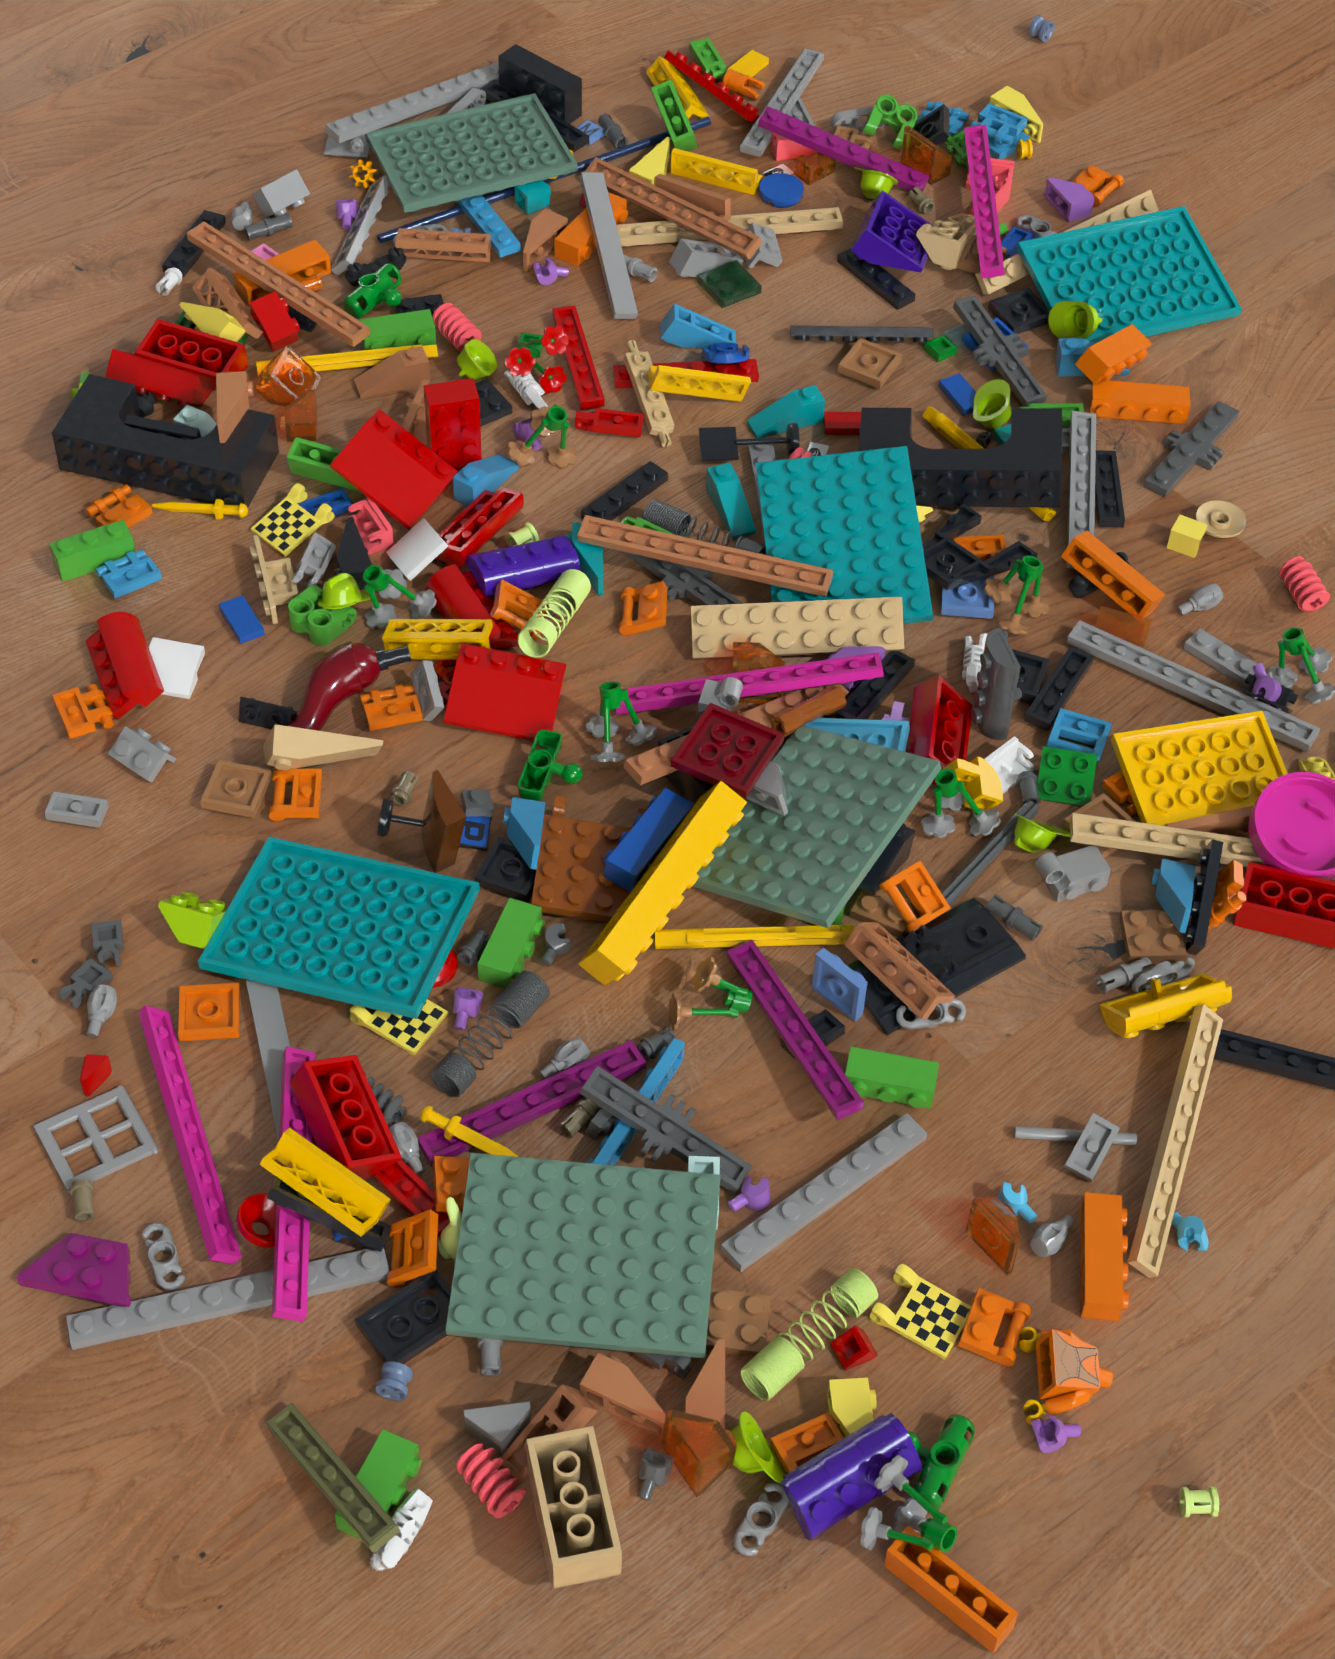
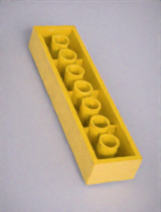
[578,781,747,986]

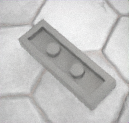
[1184,628,1265,689]

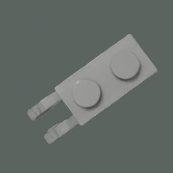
[292,532,337,589]

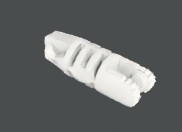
[504,370,548,410]
[962,633,987,693]
[369,1489,433,1571]

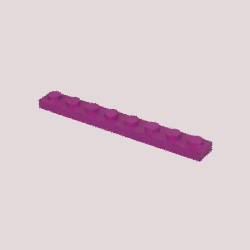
[757,106,930,194]
[727,940,864,1121]
[418,1040,646,1167]

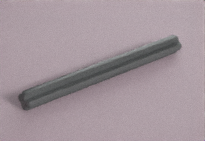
[941,800,1039,906]

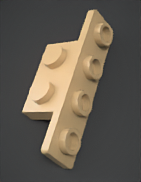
[250,535,299,624]

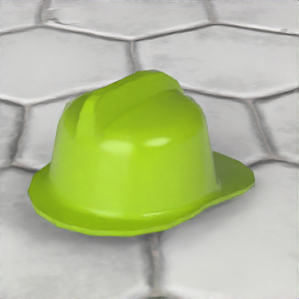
[854,167,898,199]
[1048,301,1102,339]
[457,339,498,381]
[973,379,1012,429]
[318,573,370,610]
[1014,813,1070,853]
[721,1411,786,1483]

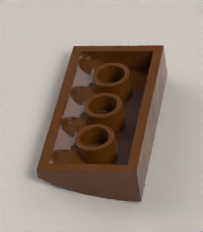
[422,770,467,873]

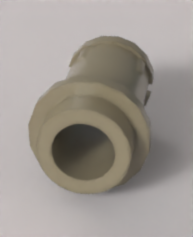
[908,187,935,214]
[390,771,418,806]
[69,1179,95,1221]

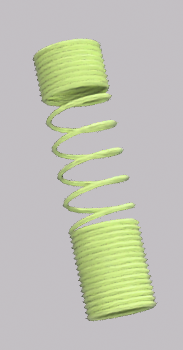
[518,569,591,658]
[740,1268,878,1401]

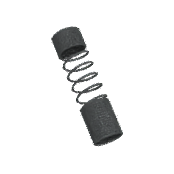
[642,499,766,555]
[431,970,550,1097]

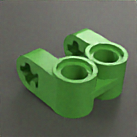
[862,94,918,151]
[288,585,357,646]

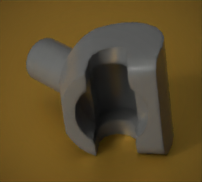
[540,923,571,967]
[637,1448,674,1501]

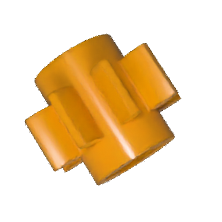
[349,160,378,188]

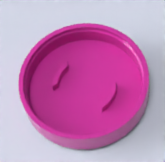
[1249,772,1335,880]

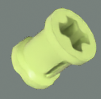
[505,522,539,547]
[1179,1486,1219,1518]

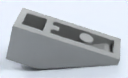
[669,238,744,278]

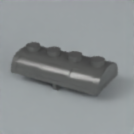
[971,627,1022,740]

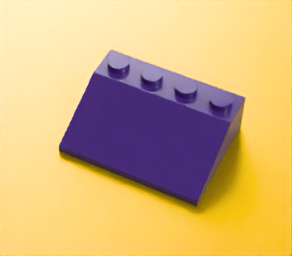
[851,190,933,273]

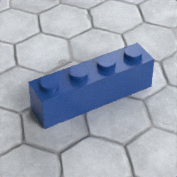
[603,788,694,892]

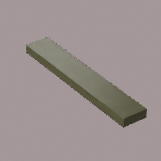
[265,1403,400,1553]

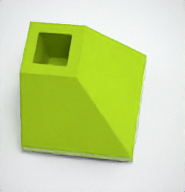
[158,892,228,949]

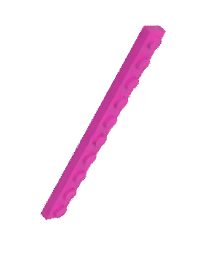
[964,124,1005,278]
[616,652,884,715]
[138,1005,242,1264]
[272,1046,315,1322]

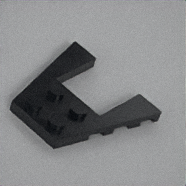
[922,503,1038,590]

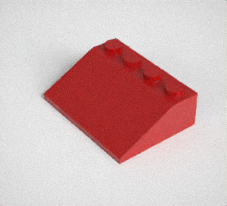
[329,409,458,530]
[443,643,567,741]

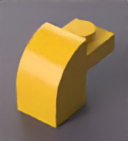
[943,756,1003,810]

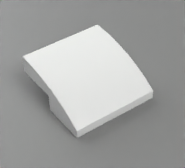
[386,518,448,581]
[149,637,205,699]

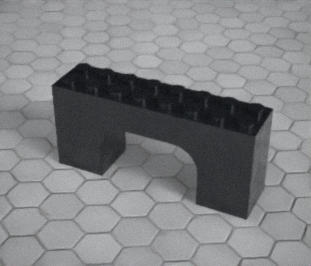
[52,374,279,507]
[858,407,1062,508]

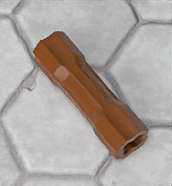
[770,685,847,737]

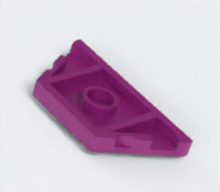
[17,1233,131,1307]

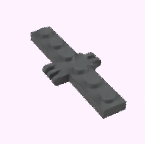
[953,295,1047,407]
[1144,401,1239,498]
[622,551,743,606]
[580,1066,752,1194]

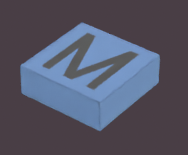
[577,120,605,145]

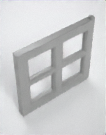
[34,1085,159,1194]

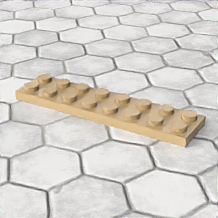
[691,597,904,660]

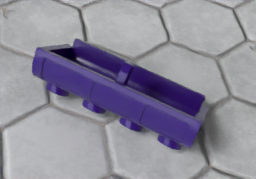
[465,535,580,597]
[781,1413,922,1541]

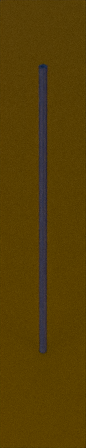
[377,116,711,244]

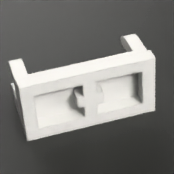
[984,736,1034,794]

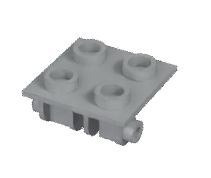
[323,130,375,158]

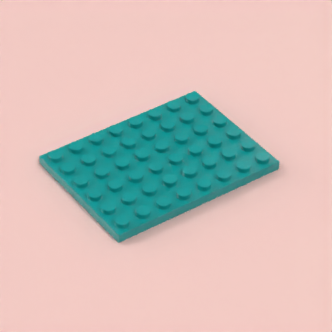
[1016,206,1242,343]
[756,446,933,624]
[198,837,480,1019]

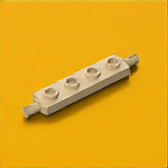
[624,340,675,447]

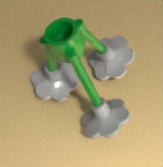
[363,564,437,629]
[1266,627,1335,704]
[585,681,659,762]
[921,769,1001,838]
[860,1455,957,1552]

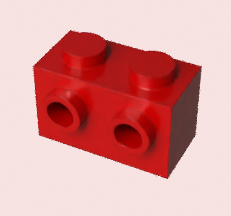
[250,291,300,352]

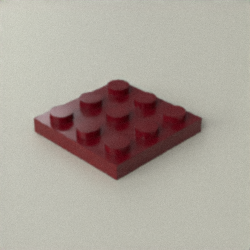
[671,703,784,799]

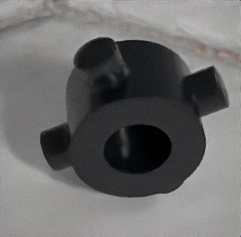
[976,431,992,449]

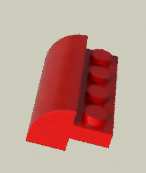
[435,487,524,569]
[424,564,518,649]
[85,612,164,719]

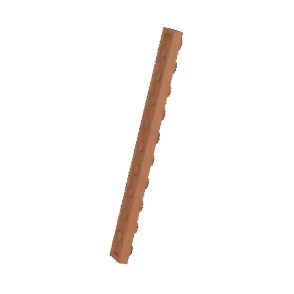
[585,157,763,260]
[187,222,370,347]
[577,515,833,597]
[623,683,850,785]

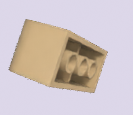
[526,1426,622,1589]

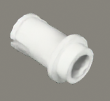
[156,267,182,296]

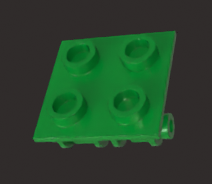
[1037,746,1098,806]

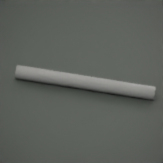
[1014,1126,1137,1145]

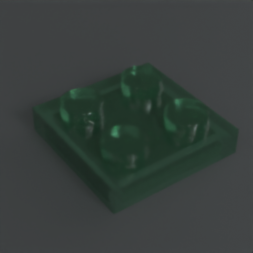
[697,260,762,308]

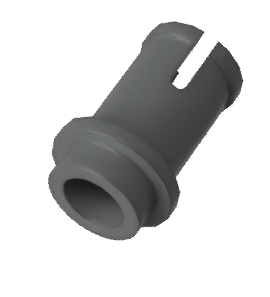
[1016,771,1041,805]
[458,930,490,966]
[637,1027,676,1060]

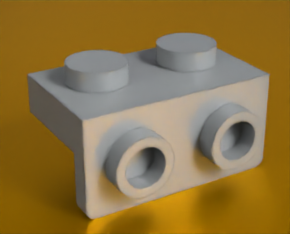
[745,222,783,269]
[108,726,177,782]

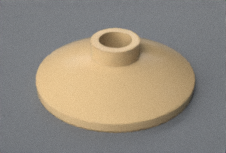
[1195,500,1246,538]

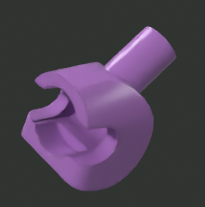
[336,199,358,230]
[533,257,569,285]
[513,418,543,450]
[1252,663,1282,702]
[452,987,483,1031]
[728,1176,771,1212]
[1031,1415,1081,1453]

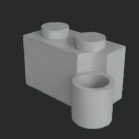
[252,169,310,218]
[697,677,743,721]
[1035,845,1111,902]

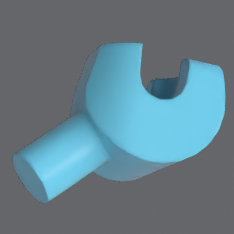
[995,1182,1038,1224]
[1171,1212,1209,1251]

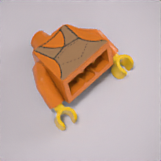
[1019,1326,1113,1425]

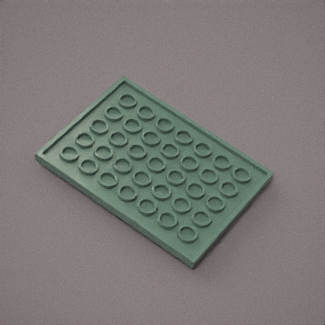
[366,93,578,213]
[693,725,942,928]
[446,1153,721,1358]

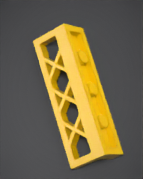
[646,56,709,119]
[671,148,762,195]
[647,365,751,402]
[382,619,493,660]
[259,1128,391,1237]

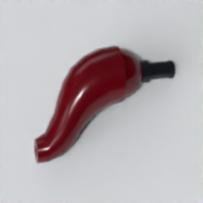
[287,641,412,731]

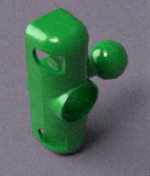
[343,263,402,318]
[518,730,583,801]
[907,1414,975,1511]

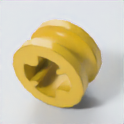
[1016,138,1033,160]

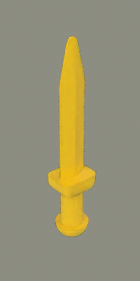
[152,499,248,520]
[420,1106,519,1157]

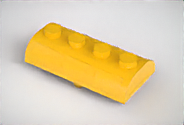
[1099,973,1232,1038]

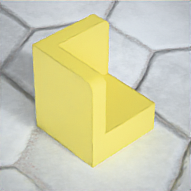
[1167,515,1208,558]

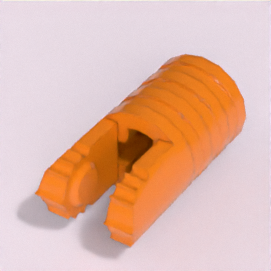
[723,69,765,100]

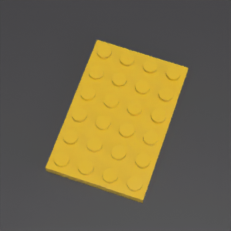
[1110,711,1288,826]

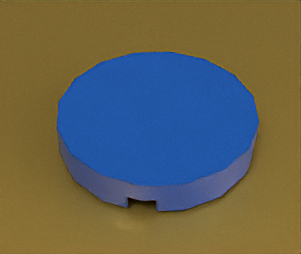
[759,173,804,208]
[702,343,750,363]

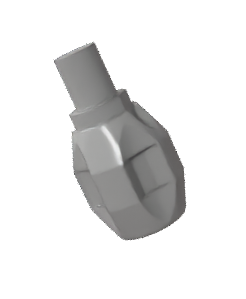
[231,202,253,231]
[1177,583,1223,616]
[86,984,117,1038]
[539,1037,590,1079]
[389,1122,425,1175]
[1030,1215,1075,1257]

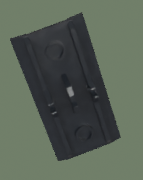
[847,898,1026,1035]

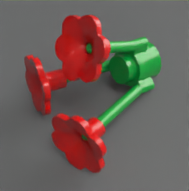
[505,325,569,394]

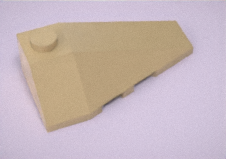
[916,213,976,270]
[263,724,383,770]

